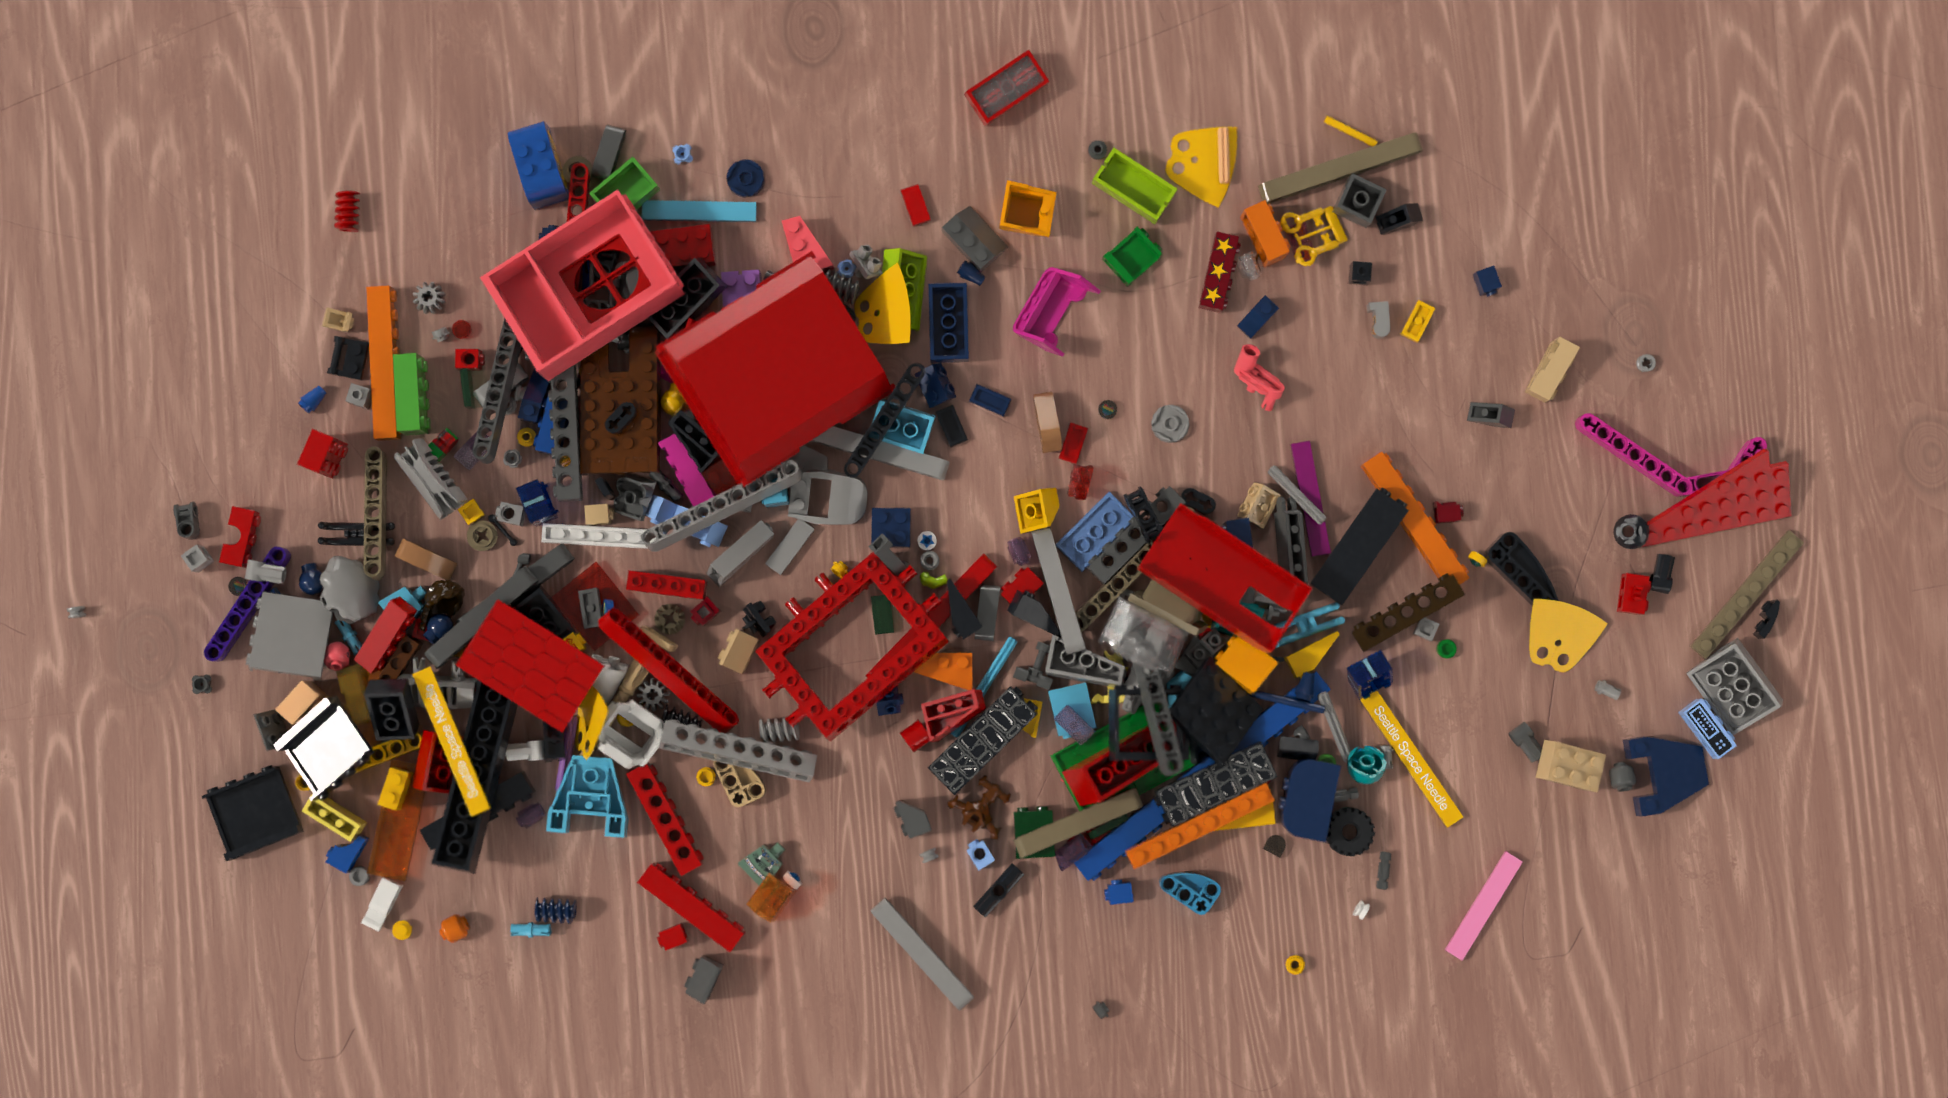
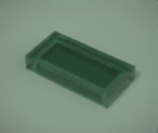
[460,368,475,409]
[871,595,894,635]
[1088,814,1129,839]

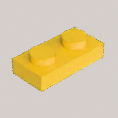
[1400,300,1436,343]

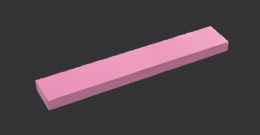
[1445,851,1522,961]

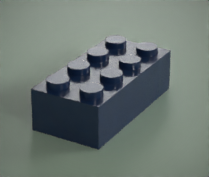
[928,283,969,363]

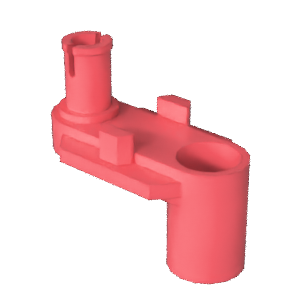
[1234,344,1285,411]

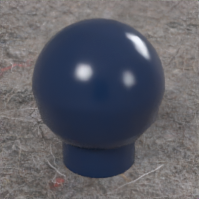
[299,563,324,595]
[423,613,454,645]

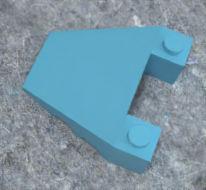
[546,755,629,838]

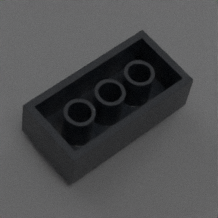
[648,258,727,339]

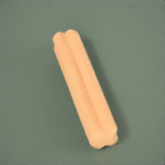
[1218,127,1230,184]

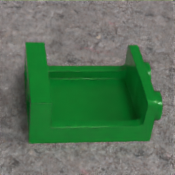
[1102,226,1162,287]

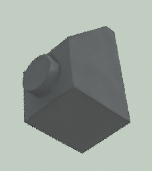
[1467,402,1515,428]

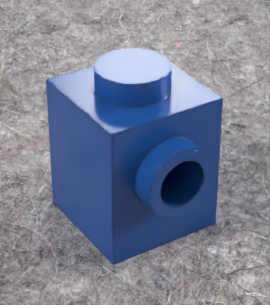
[1104,879,1134,905]

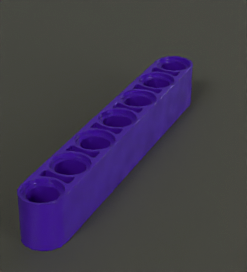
[204,547,291,662]

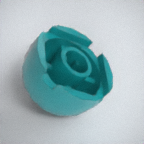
[1347,746,1387,785]

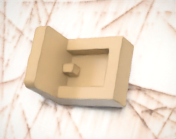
[322,307,354,332]

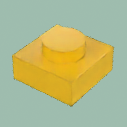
[457,499,485,526]

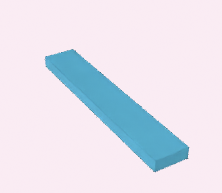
[642,200,757,222]

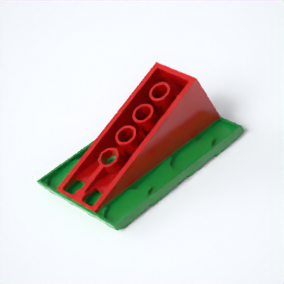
[1050,704,1194,811]

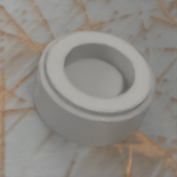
[349,866,370,886]

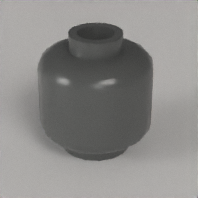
[1609,762,1636,792]

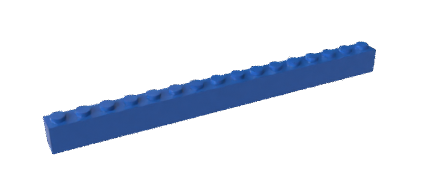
[1073,671,1331,881]

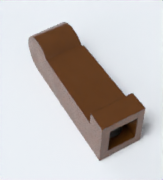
[379,634,423,679]

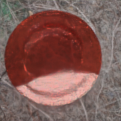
[452,320,472,339]

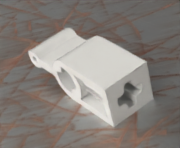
[361,877,403,932]

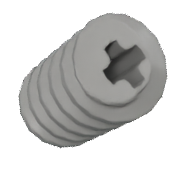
[759,717,800,743]

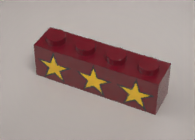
[1198,231,1241,313]

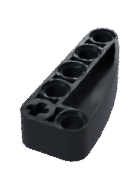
[1484,532,1558,606]

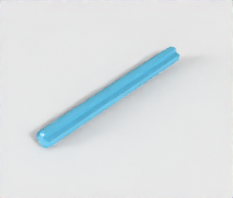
[950,637,1017,738]

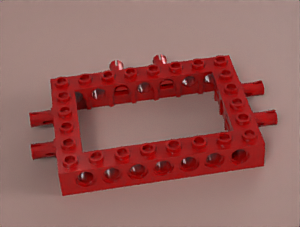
[755,552,949,742]

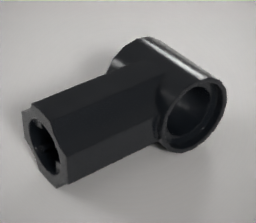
[1649,554,1675,594]

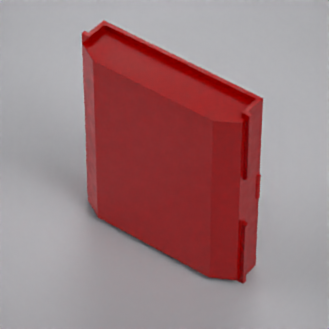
[655,251,895,487]

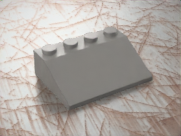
[1686,638,1784,735]

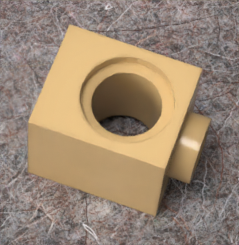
[584,504,614,526]

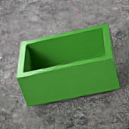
[589,157,660,210]

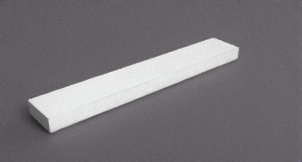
[541,523,656,549]

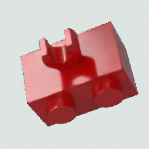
[1617,573,1651,615]

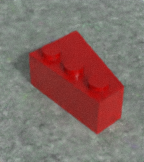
[921,689,986,742]

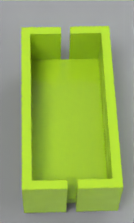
[1092,148,1177,224]

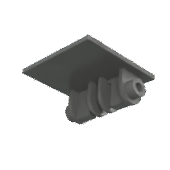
[253,710,288,751]

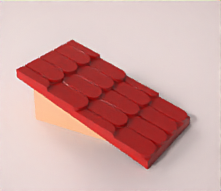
[456,599,604,733]

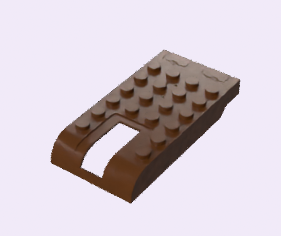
[580,324,661,476]

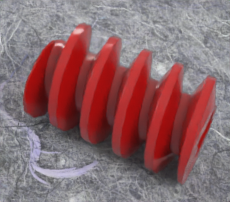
[334,191,360,232]

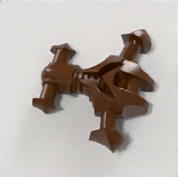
[947,775,1011,840]

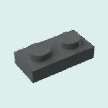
[578,588,603,629]

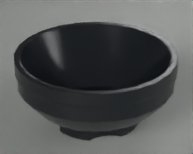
[1613,514,1650,549]

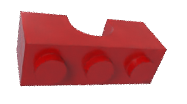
[219,506,261,568]

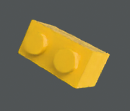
[377,767,413,811]

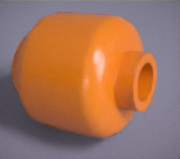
[439,914,470,943]

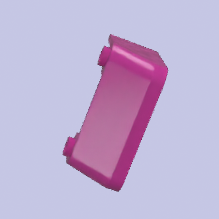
[1013,267,1101,357]

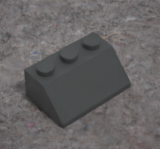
[942,206,1008,272]

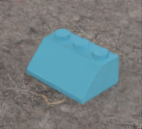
[869,399,936,454]

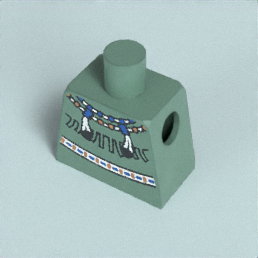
[737,842,785,890]

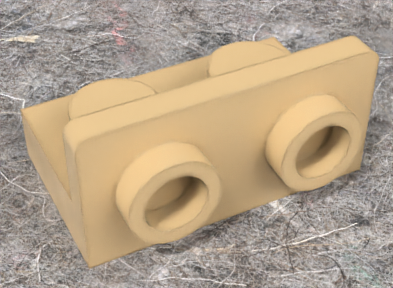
[1237,483,1280,529]

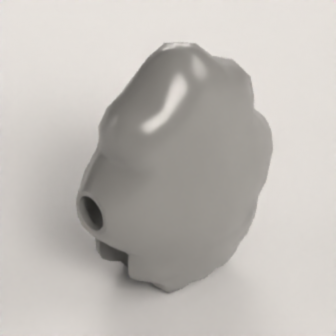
[320,556,380,624]

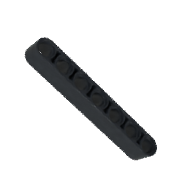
[844,363,926,478]

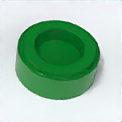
[1436,639,1457,659]

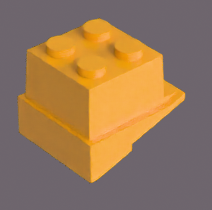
[999,180,1057,238]

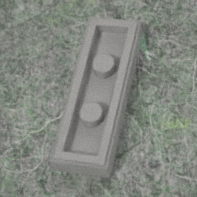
[765,519,815,575]

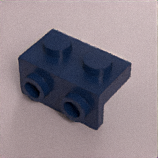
[915,363,956,408]

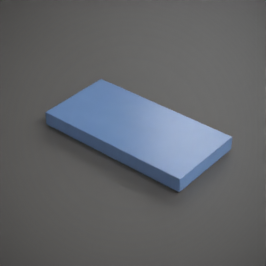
[1055,491,1134,572]

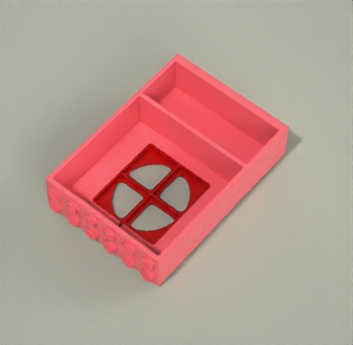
[480,190,685,381]

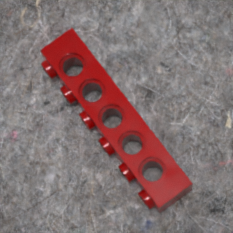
[626,762,704,876]

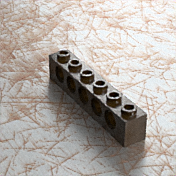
[1352,573,1465,652]

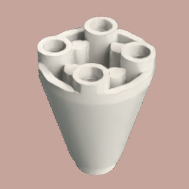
[592,654,628,706]

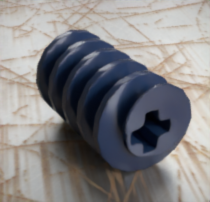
[535,897,577,924]

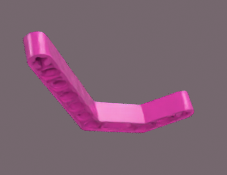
[1575,413,1767,497]

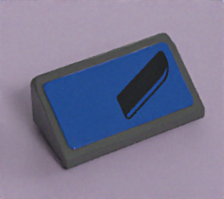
[582,260,597,293]

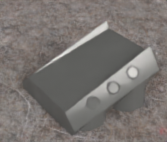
[613,473,657,521]

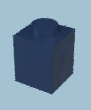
[1473,266,1502,297]

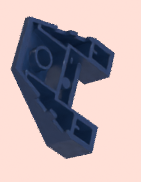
[1623,737,1709,817]

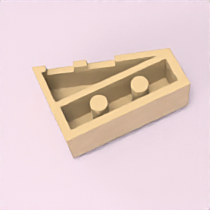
[1525,337,1580,403]

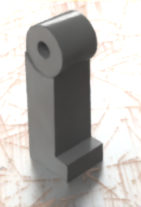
[869,533,914,580]

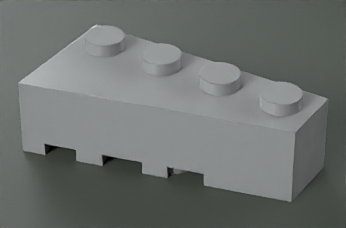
[1045,635,1127,688]

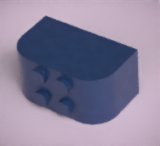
[1278,759,1341,843]

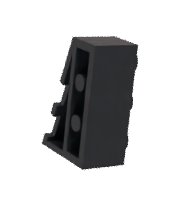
[668,402,718,474]

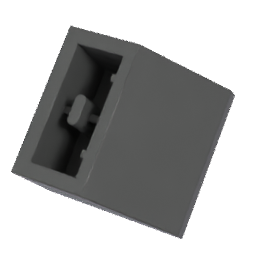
[893,800,932,839]

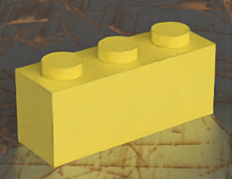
[302,794,368,842]

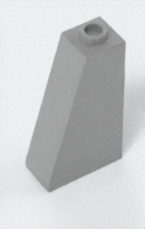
[706,520,774,588]

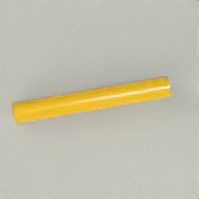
[1324,116,1378,146]

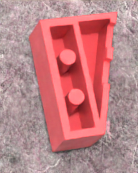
[782,216,834,272]

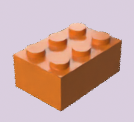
[1240,200,1291,268]

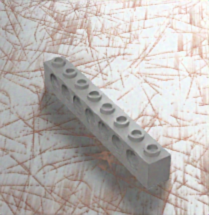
[659,720,817,783]

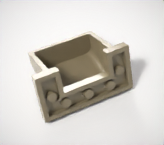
[1128,580,1208,636]

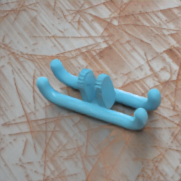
[1273,602,1345,648]

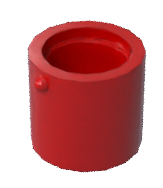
[900,719,930,753]

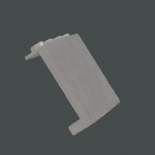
[246,592,333,681]

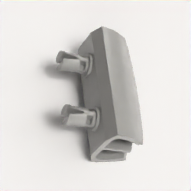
[394,438,468,520]
[397,657,478,709]

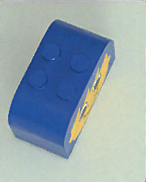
[507,121,569,210]

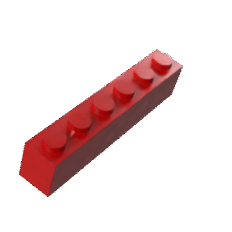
[637,862,746,953]

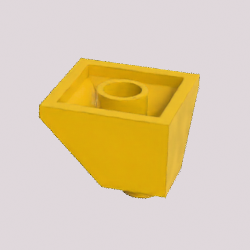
[1013,488,1060,534]

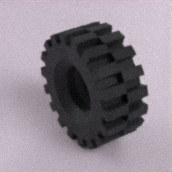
[1326,807,1375,857]

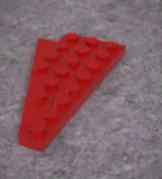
[1642,448,1791,547]

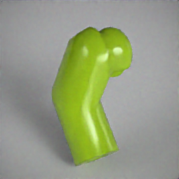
[920,572,947,589]

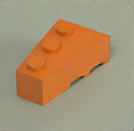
[914,653,972,690]

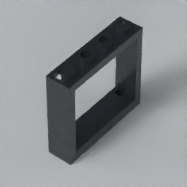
[1109,685,1189,761]

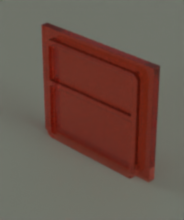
[551,561,639,651]

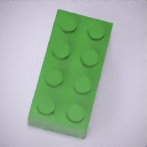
[393,353,431,436]

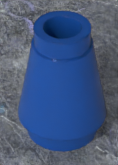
[298,385,327,413]

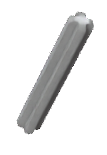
[1268,466,1326,524]
[1317,691,1351,762]

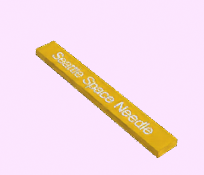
[412,666,491,817]
[1359,689,1463,828]

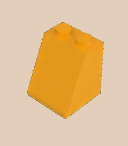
[1214,635,1278,694]

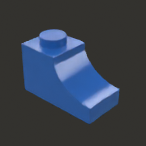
[326,835,370,874]

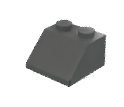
[684,955,724,1004]

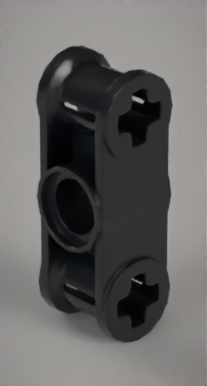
[1123,486,1163,545]

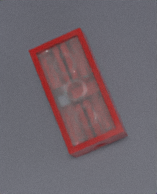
[964,50,1050,126]

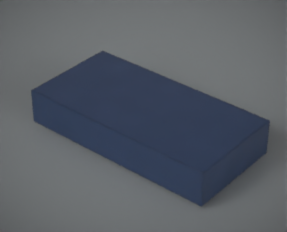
[969,384,1011,417]

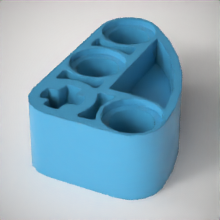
[1159,872,1221,915]

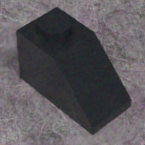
[1375,203,1423,235]

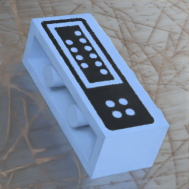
[1678,699,1737,759]

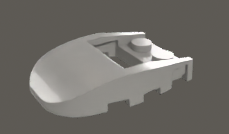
[788,469,868,525]

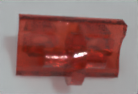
[1067,464,1094,500]

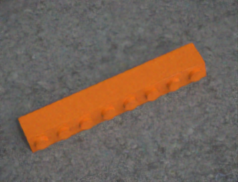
[366,285,401,441]
[1360,451,1470,591]
[1124,783,1275,869]

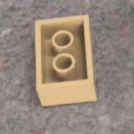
[1536,740,1606,793]

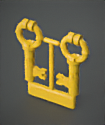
[1279,206,1348,266]

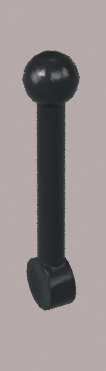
[488,514,517,546]

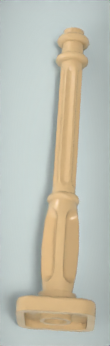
[577,626,678,757]

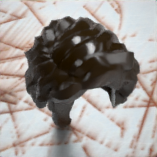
[419,580,465,632]

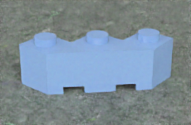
[645,494,728,547]

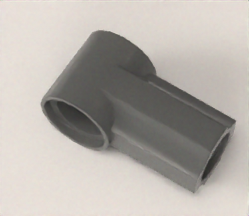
[1508,722,1542,763]

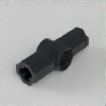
[973,863,1024,918]

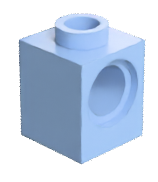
[966,839,995,871]

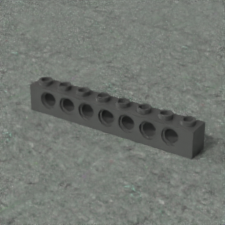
[548,364,583,502]

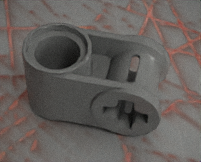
[173,502,200,540]

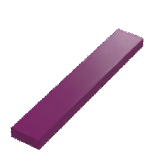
[1290,441,1331,557]

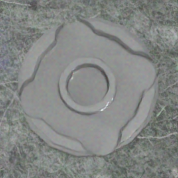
[1151,405,1189,443]

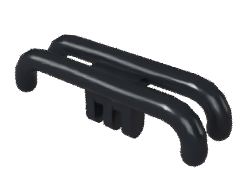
[317,522,395,546]

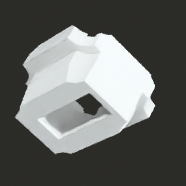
[597,699,664,769]

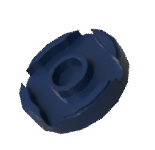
[727,159,765,198]

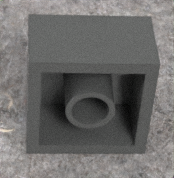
[1332,173,1387,228]

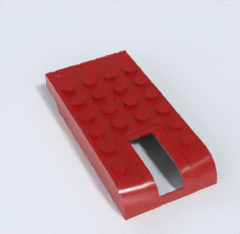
[1137,503,1313,653]

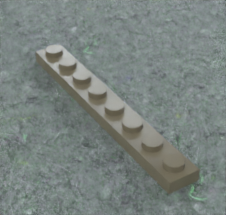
[1690,530,1804,659]

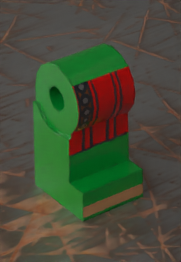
[428,428,459,462]

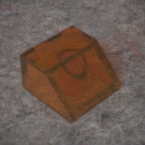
[746,873,797,922]

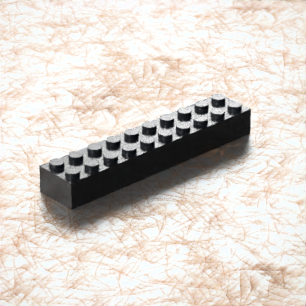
[431,680,518,874]

